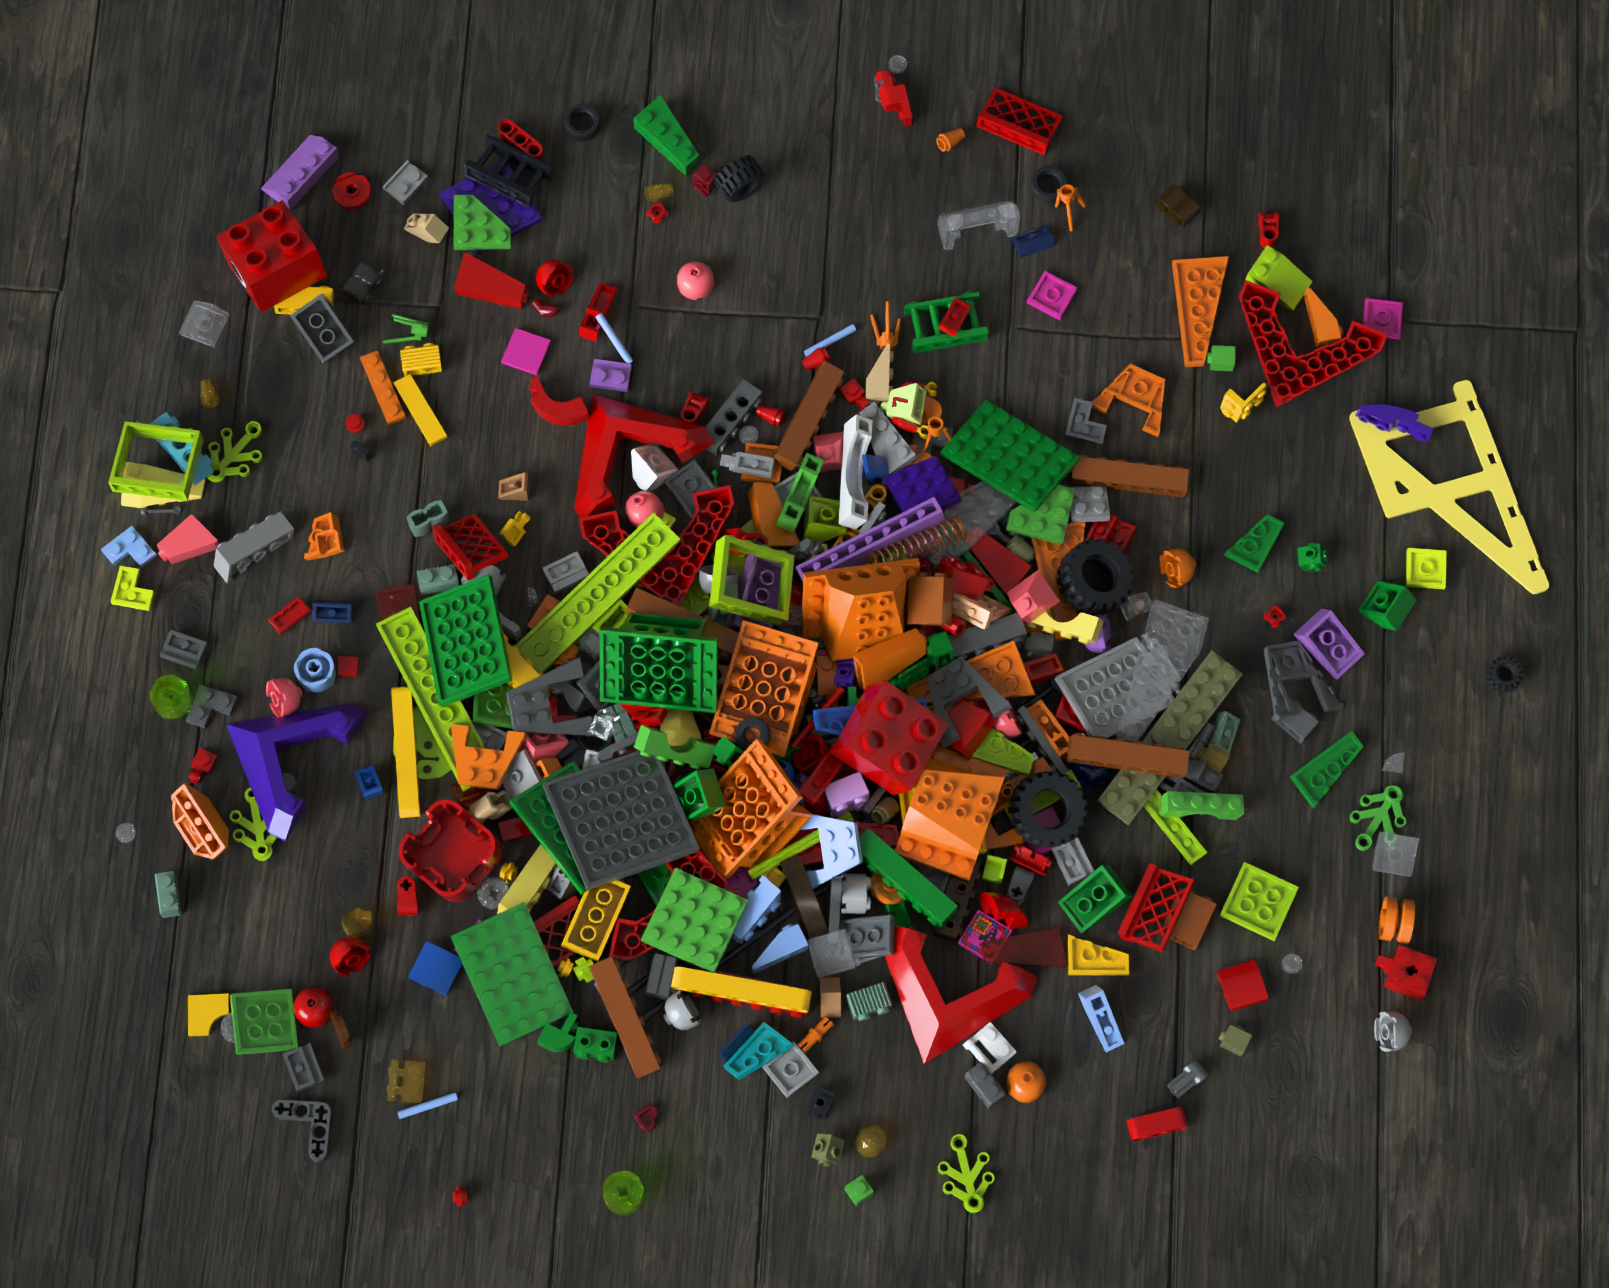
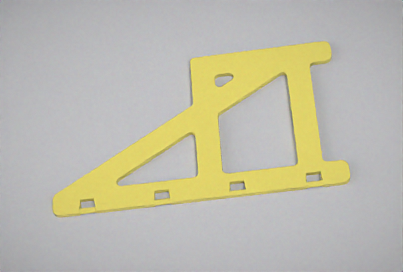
[1349,380,1549,594]

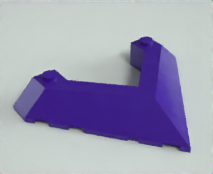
[226,703,368,842]

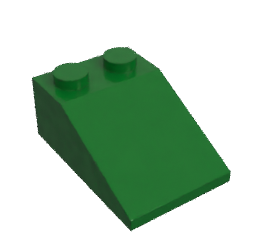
[672,769,726,824]
[1058,865,1133,934]

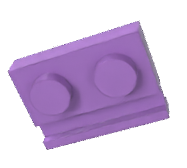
[590,359,632,392]

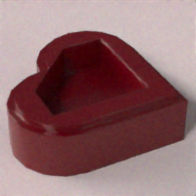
[633,1105,658,1133]

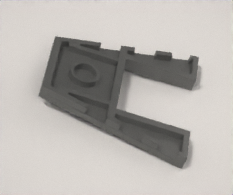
[1263,641,1344,721]
[927,657,1012,748]
[506,658,594,736]

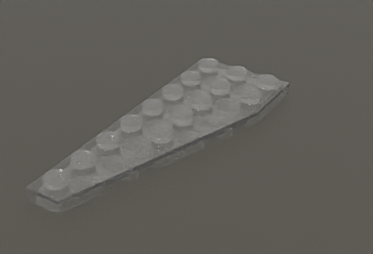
[916,481,1017,569]
[1116,599,1209,743]

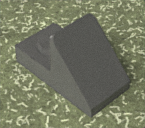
[1182,759,1223,793]

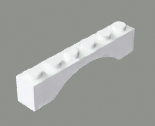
[839,414,873,530]

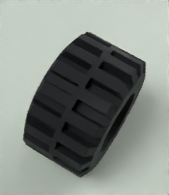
[714,155,766,203]

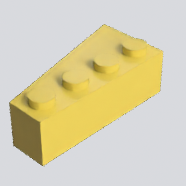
[497,844,558,914]

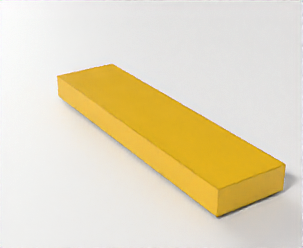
[393,374,447,447]

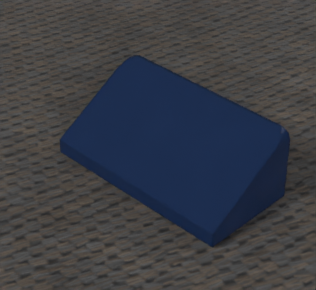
[1012,225,1055,258]
[312,600,353,623]
[719,1023,754,1062]

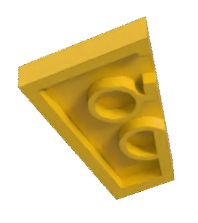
[1068,934,1129,976]

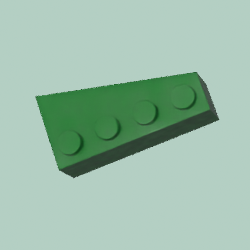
[633,95,699,176]

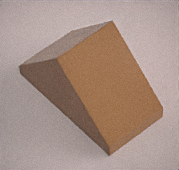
[498,472,529,501]
[820,977,841,1018]

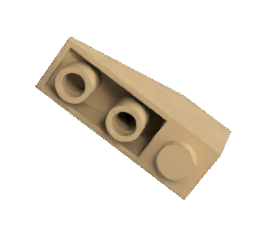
[865,344,893,404]

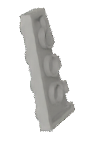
[859,402,917,477]

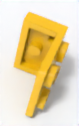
[1220,382,1267,423]

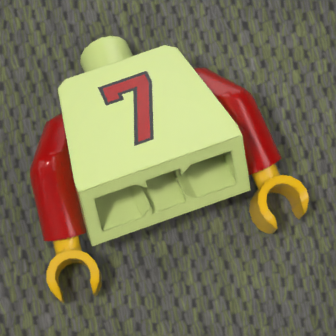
[880,381,937,439]

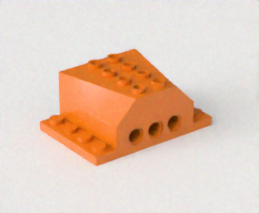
[801,558,920,661]
[709,620,819,757]
[689,739,813,880]
[895,746,1007,881]

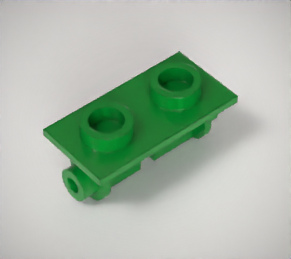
[885,900,913,930]

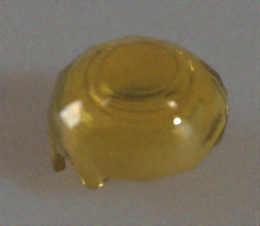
[342,907,373,937]
[855,1124,888,1158]

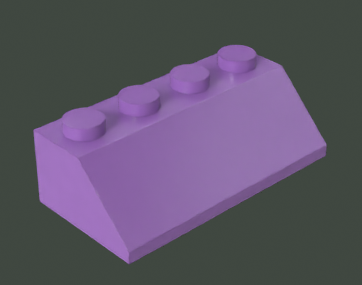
[261,135,339,211]
[727,555,782,633]

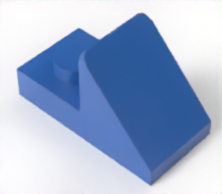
[862,454,889,486]
[355,765,384,801]

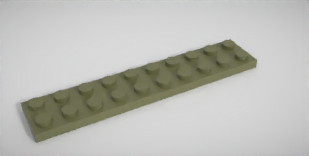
[1097,650,1242,825]

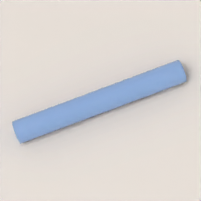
[596,313,633,364]
[804,324,856,357]
[397,1092,458,1119]

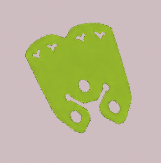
[393,705,451,780]

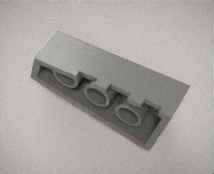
[214,511,294,583]

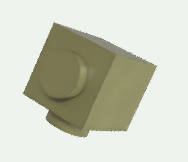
[1219,1025,1252,1057]

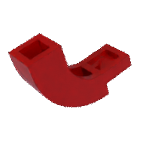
[529,376,589,426]

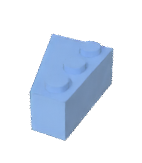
[732,876,781,944]

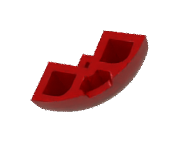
[978,892,1028,930]

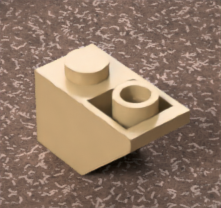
[404,213,449,243]

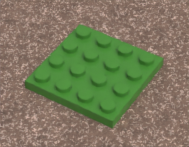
[641,868,749,973]

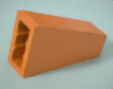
[748,481,800,551]
[853,628,927,692]

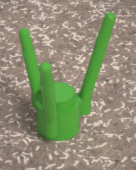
[382,313,428,344]

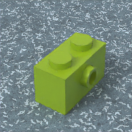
[590,599,628,638]

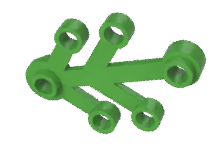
[1350,785,1406,851]

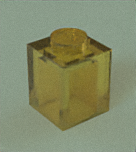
[1198,743,1231,774]

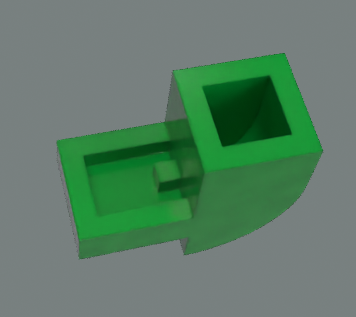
[537,1012,580,1052]

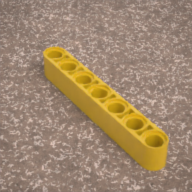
[391,686,420,818]
[671,967,812,1013]

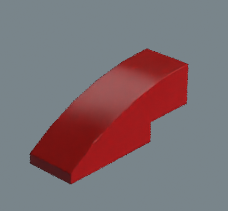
[579,282,618,342]
[1024,653,1064,686]

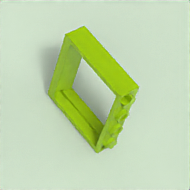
[108,421,204,501]
[709,535,795,626]

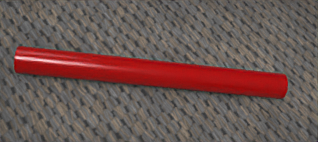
[789,686,845,750]

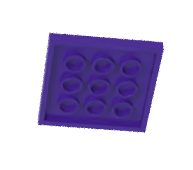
[440,162,542,255]

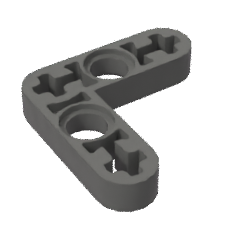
[828,876,842,943]
[272,1100,332,1162]

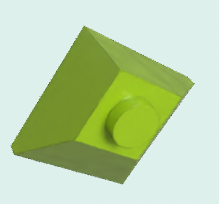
[803,495,846,542]

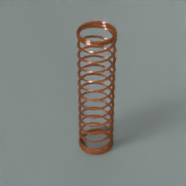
[869,516,967,564]

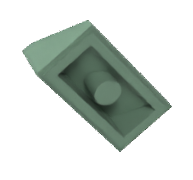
[1206,711,1241,755]

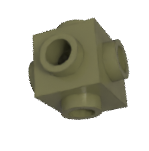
[811,1134,845,1167]

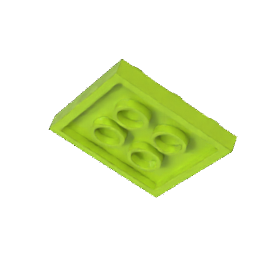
[1220,862,1299,941]

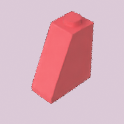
[157,514,219,564]

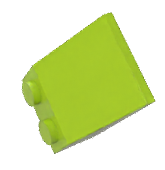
[1246,245,1313,312]

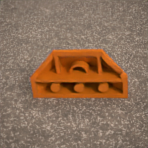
[171,783,229,859]

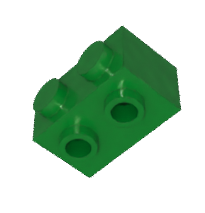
[925,631,954,672]
[712,736,745,768]
[573,1027,618,1062]

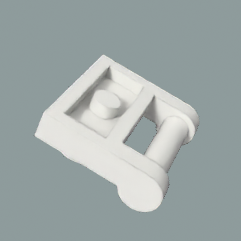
[963,1022,1017,1075]

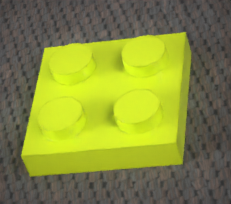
[1406,548,1446,589]

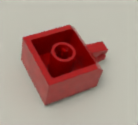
[935,555,995,599]
[1375,945,1437,1001]

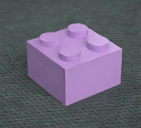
[823,772,869,818]

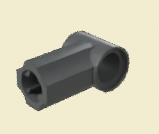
[1167,1059,1209,1099]

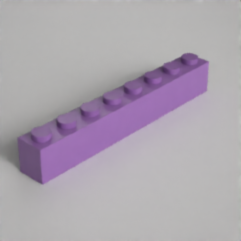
[795,497,945,584]

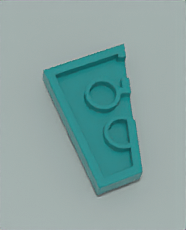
[724,1022,794,1080]

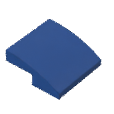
[408,941,462,996]

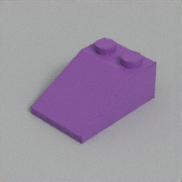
[1294,609,1365,679]

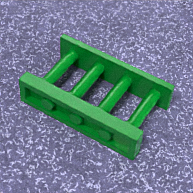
[904,291,988,354]

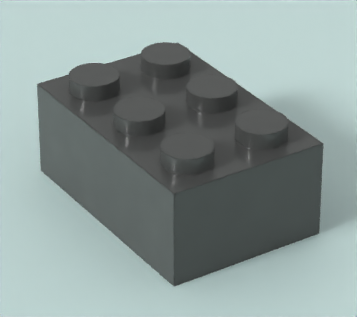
[290,293,357,363]

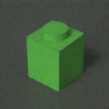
[1207,345,1235,371]
[845,1175,874,1207]

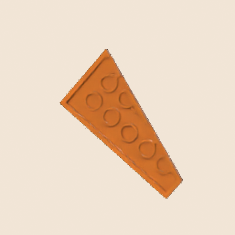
[1172,256,1229,367]
[1030,522,1085,641]
[906,641,1036,705]

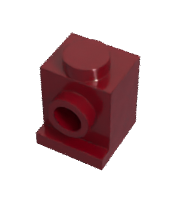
[692,164,718,197]

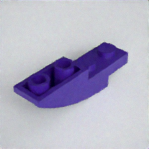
[1355,404,1434,442]

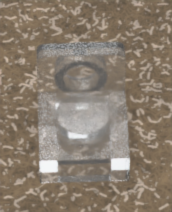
[1120,591,1154,621]

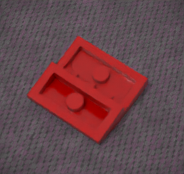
[1084,514,1137,554]
[1217,960,1269,1011]

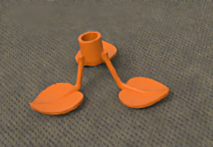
[901,395,952,470]

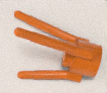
[1055,184,1086,232]
[870,301,901,350]

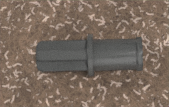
[1188,722,1215,760]

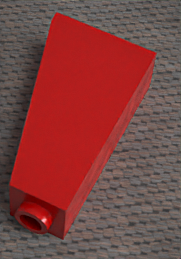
[455,253,529,309]
[964,526,1032,601]

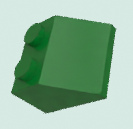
[1358,581,1417,631]

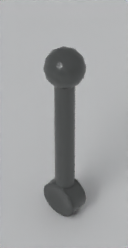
[140,506,181,515]

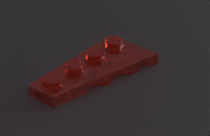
[980,928,1067,968]

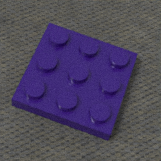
[884,456,962,512]

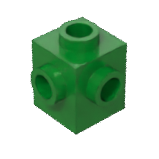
[1297,543,1329,572]

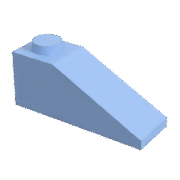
[752,924,808,974]
[1078,985,1124,1052]

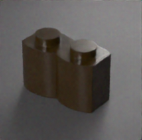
[1156,184,1200,228]

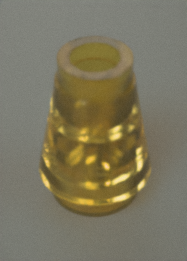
[644,183,674,203]
[200,379,220,409]

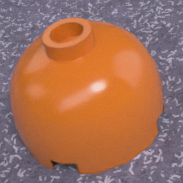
[1159,548,1196,588]
[1006,1062,1046,1103]

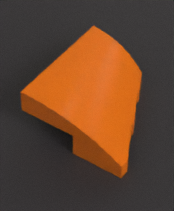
[304,512,344,560]

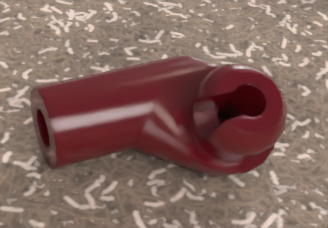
[531,298,560,317]

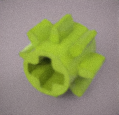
[573,957,594,983]

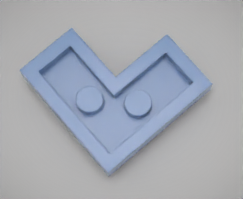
[101,526,157,568]

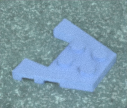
[800,814,863,889]

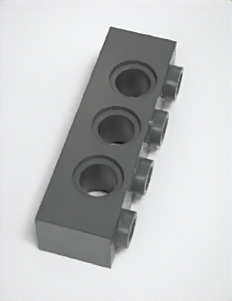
[705,379,763,456]

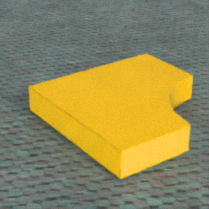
[188,993,230,1037]

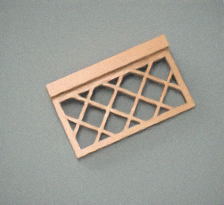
[952,592,1011,630]

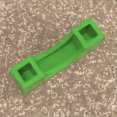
[775,453,824,533]
[634,725,715,770]
[1160,791,1244,820]

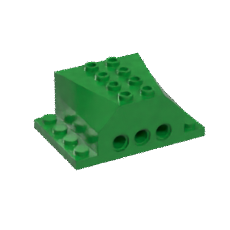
[600,612,718,713]

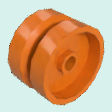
[1379,896,1415,944]

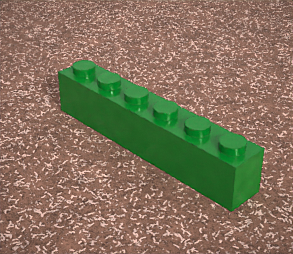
[859,828,958,928]

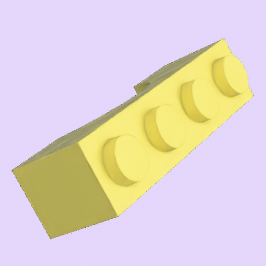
[1021,609,1104,645]

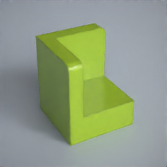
[982,855,1007,884]

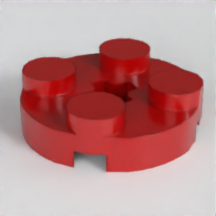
[333,172,371,210]

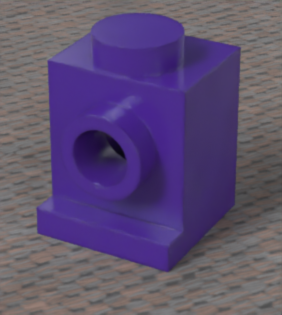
[834,659,858,691]

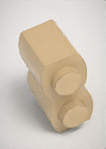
[470,791,512,821]

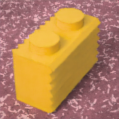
[400,343,442,377]

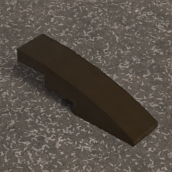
[780,855,829,939]

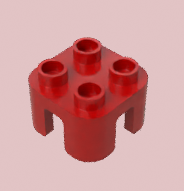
[399,800,503,902]

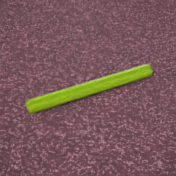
[749,812,854,880]

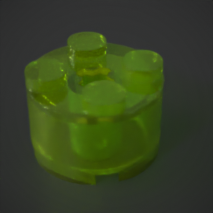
[150,675,193,719]
[602,1171,644,1216]

